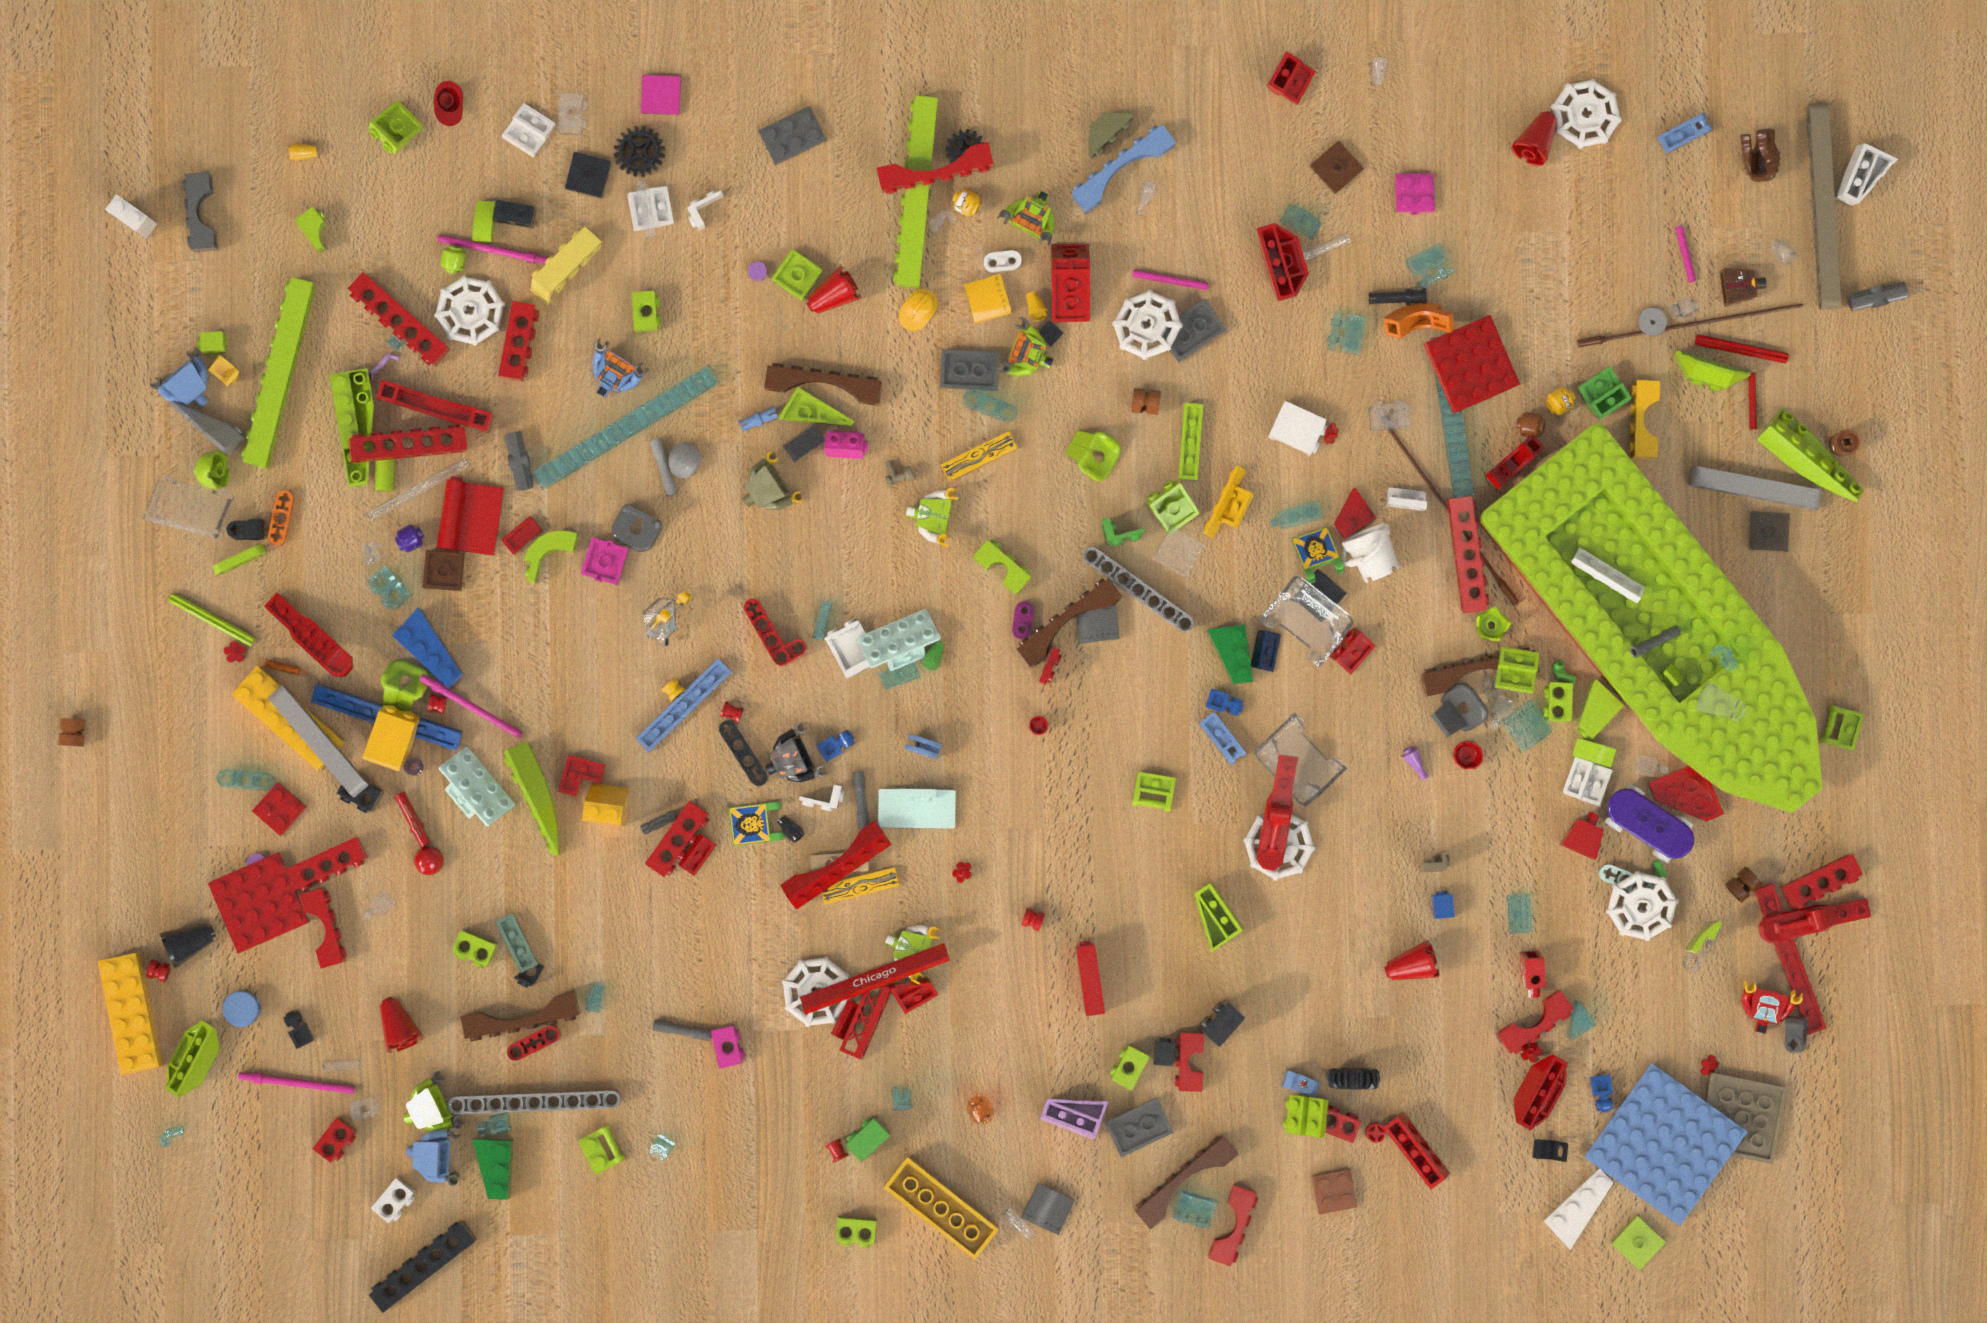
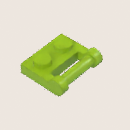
[1820,705,1864,751]
[1132,771,1176,812]
[578,1125,626,1175]

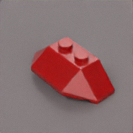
[1257,223,1309,302]
[1513,1054,1568,1131]

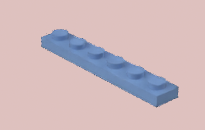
[635,658,732,753]

